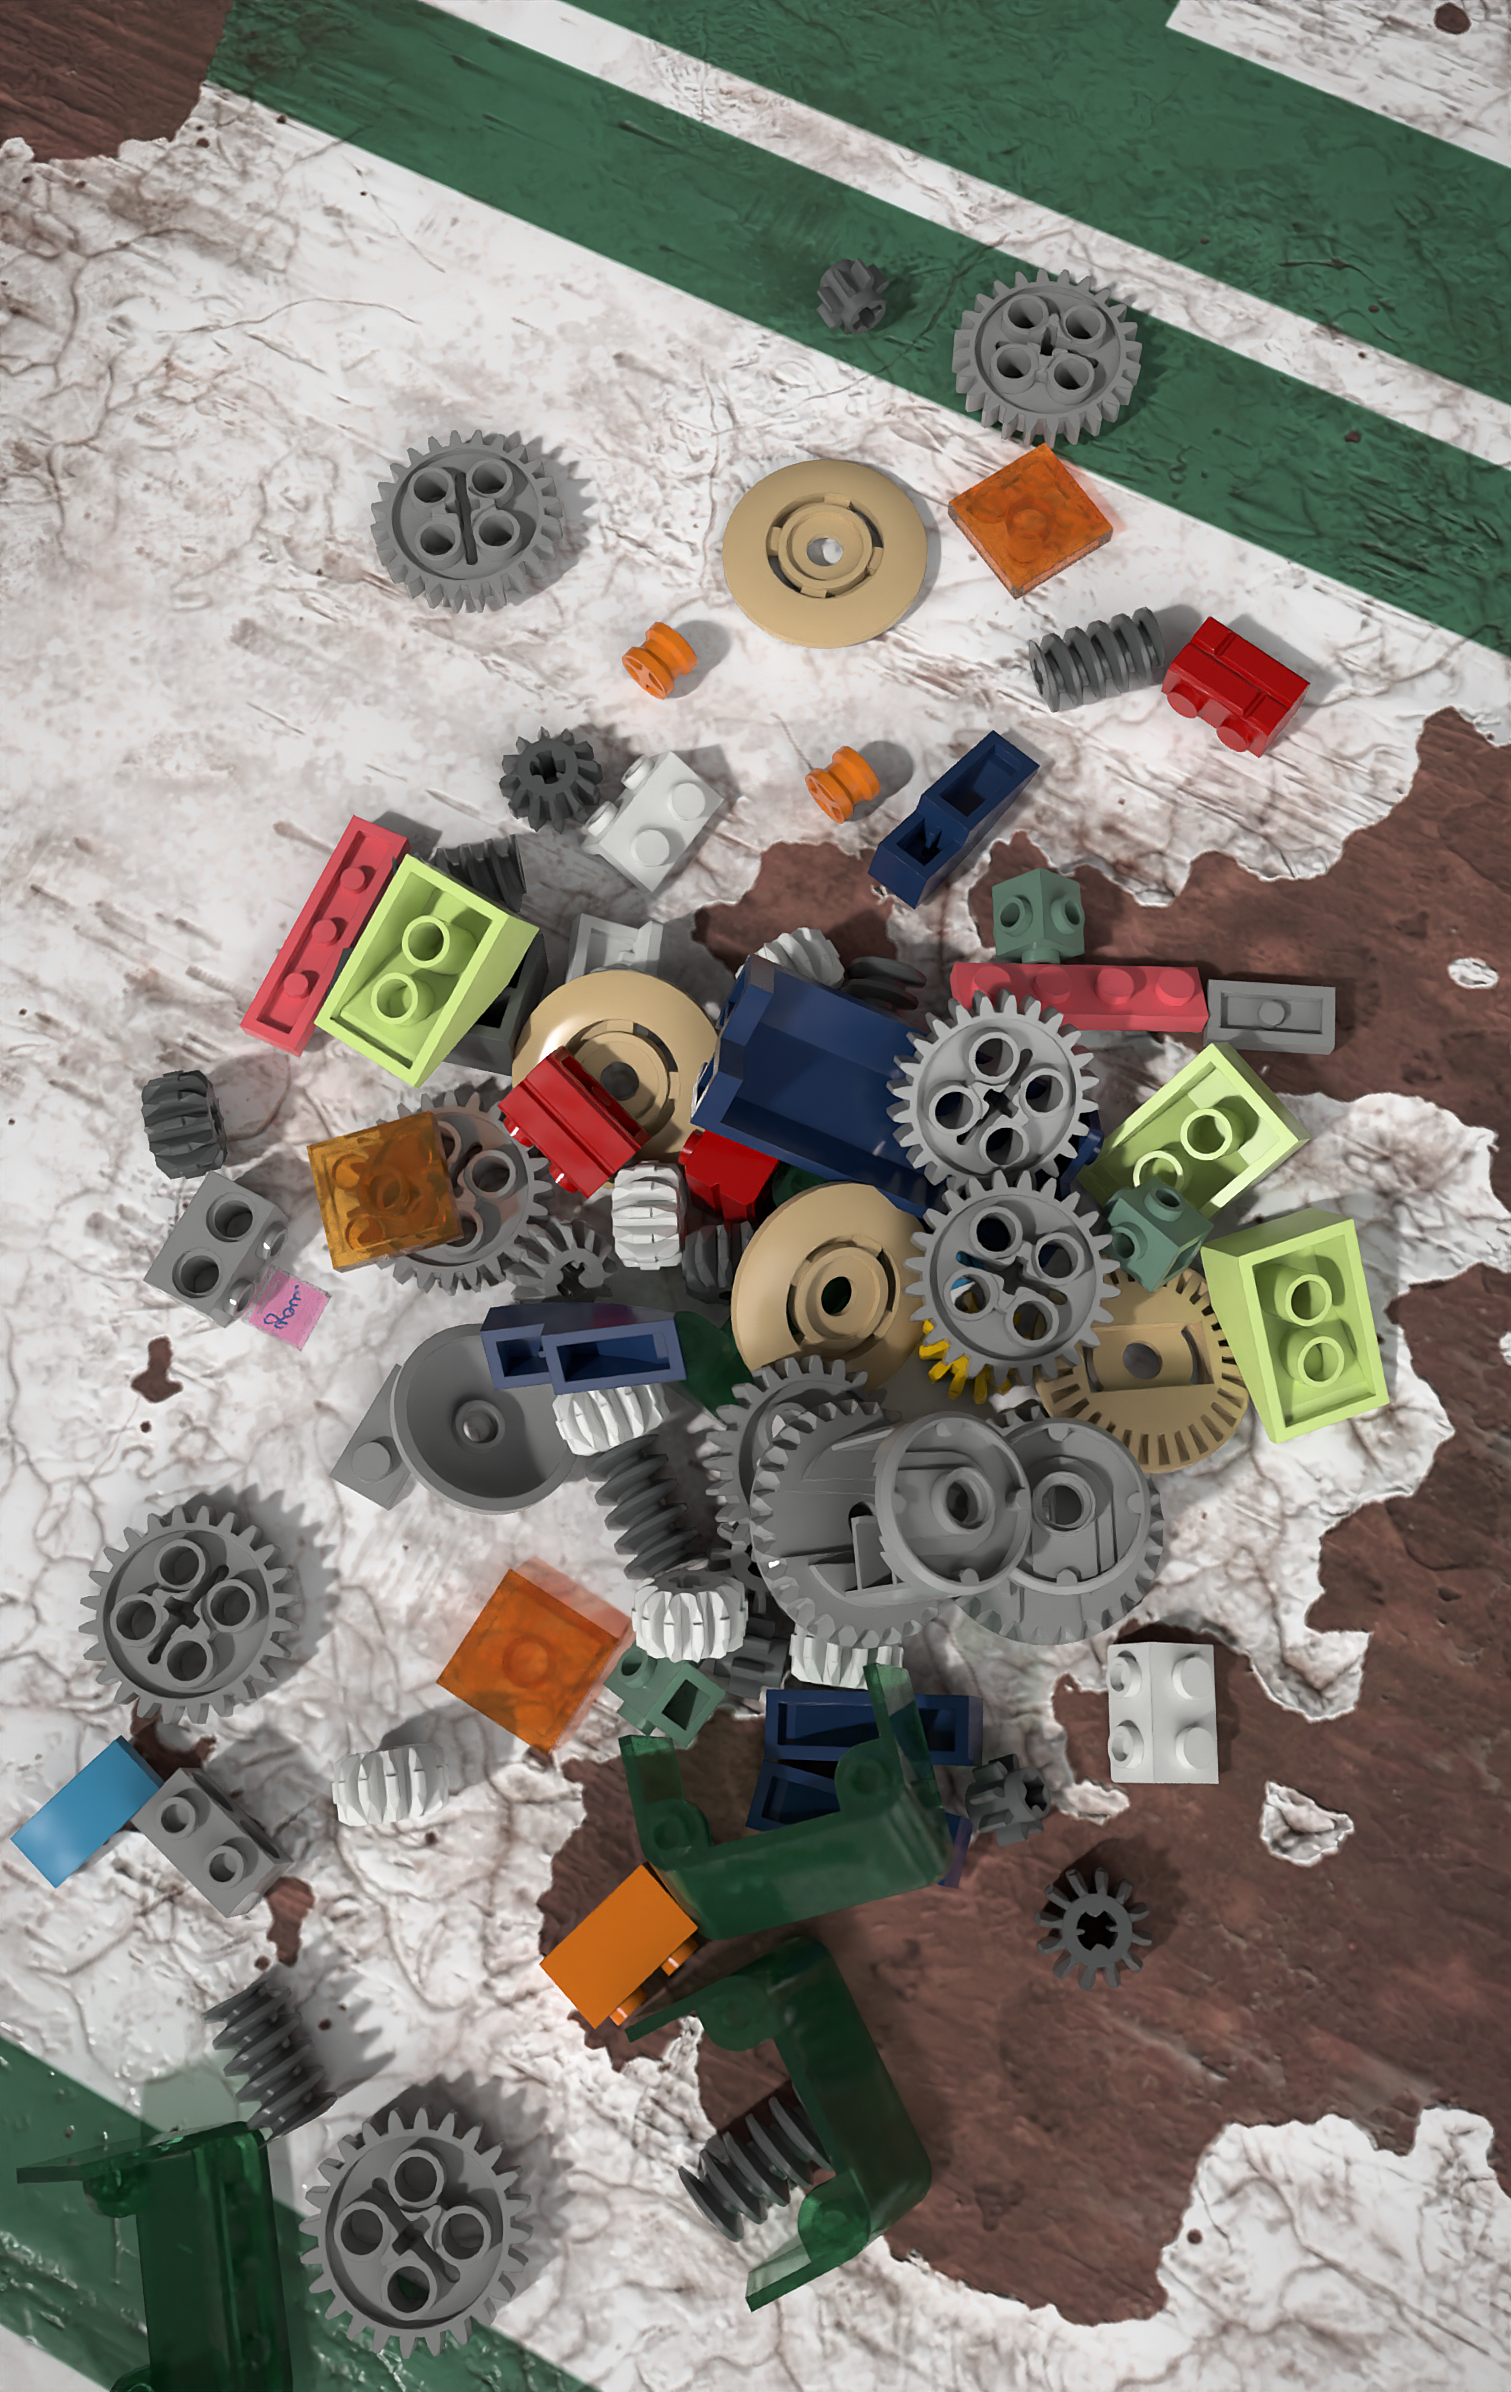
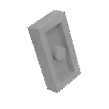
[1203,979,1336,1055]
[329,1363,411,1511]

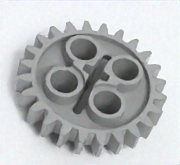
[952,268,1142,449]
[370,430,563,614]
[886,989,1099,1196]
[345,1090,555,1296]
[902,1170,1121,1387]
[703,1355,902,1562]
[78,1505,300,1725]
[299,2103,534,2359]

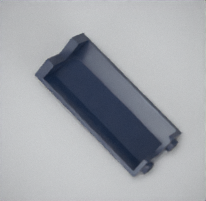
[690,952,1104,1269]

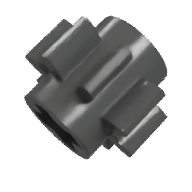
[816,258,889,335]
[713,1615,790,1701]
[965,1753,1051,1847]

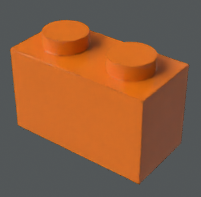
[539,1861,702,2029]

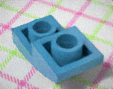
[10,1735,165,1889]

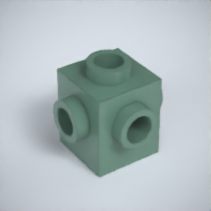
[992,867,1085,964]
[1097,1176,1215,1293]
[603,1640,727,1748]

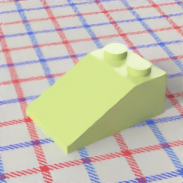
[314,854,539,1088]
[1076,1042,1312,1222]
[1200,1207,1390,1444]

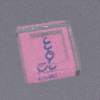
[241,1264,331,1352]

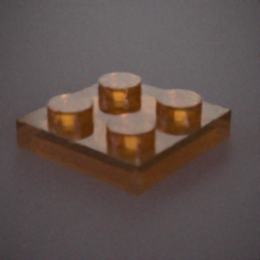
[948,442,1114,600]
[306,1110,464,1273]
[435,1569,622,1756]

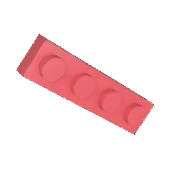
[239,815,412,1058]
[950,962,1209,1032]

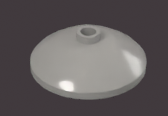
[390,1323,578,1515]

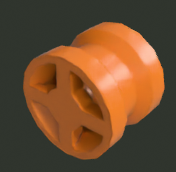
[622,622,698,700]
[805,745,881,824]

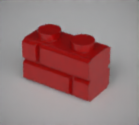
[1161,616,1311,758]
[497,1045,652,1199]
[678,1128,782,1225]

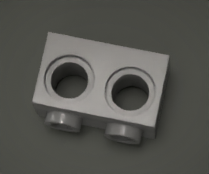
[143,1170,290,1328]
[130,1768,294,1918]

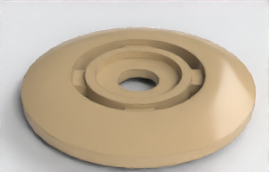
[722,459,928,649]
[512,969,720,1189]
[731,1181,926,1392]
[1031,1254,1250,1473]

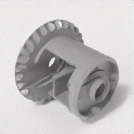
[749,1399,1032,1649]
[951,1406,1165,1645]

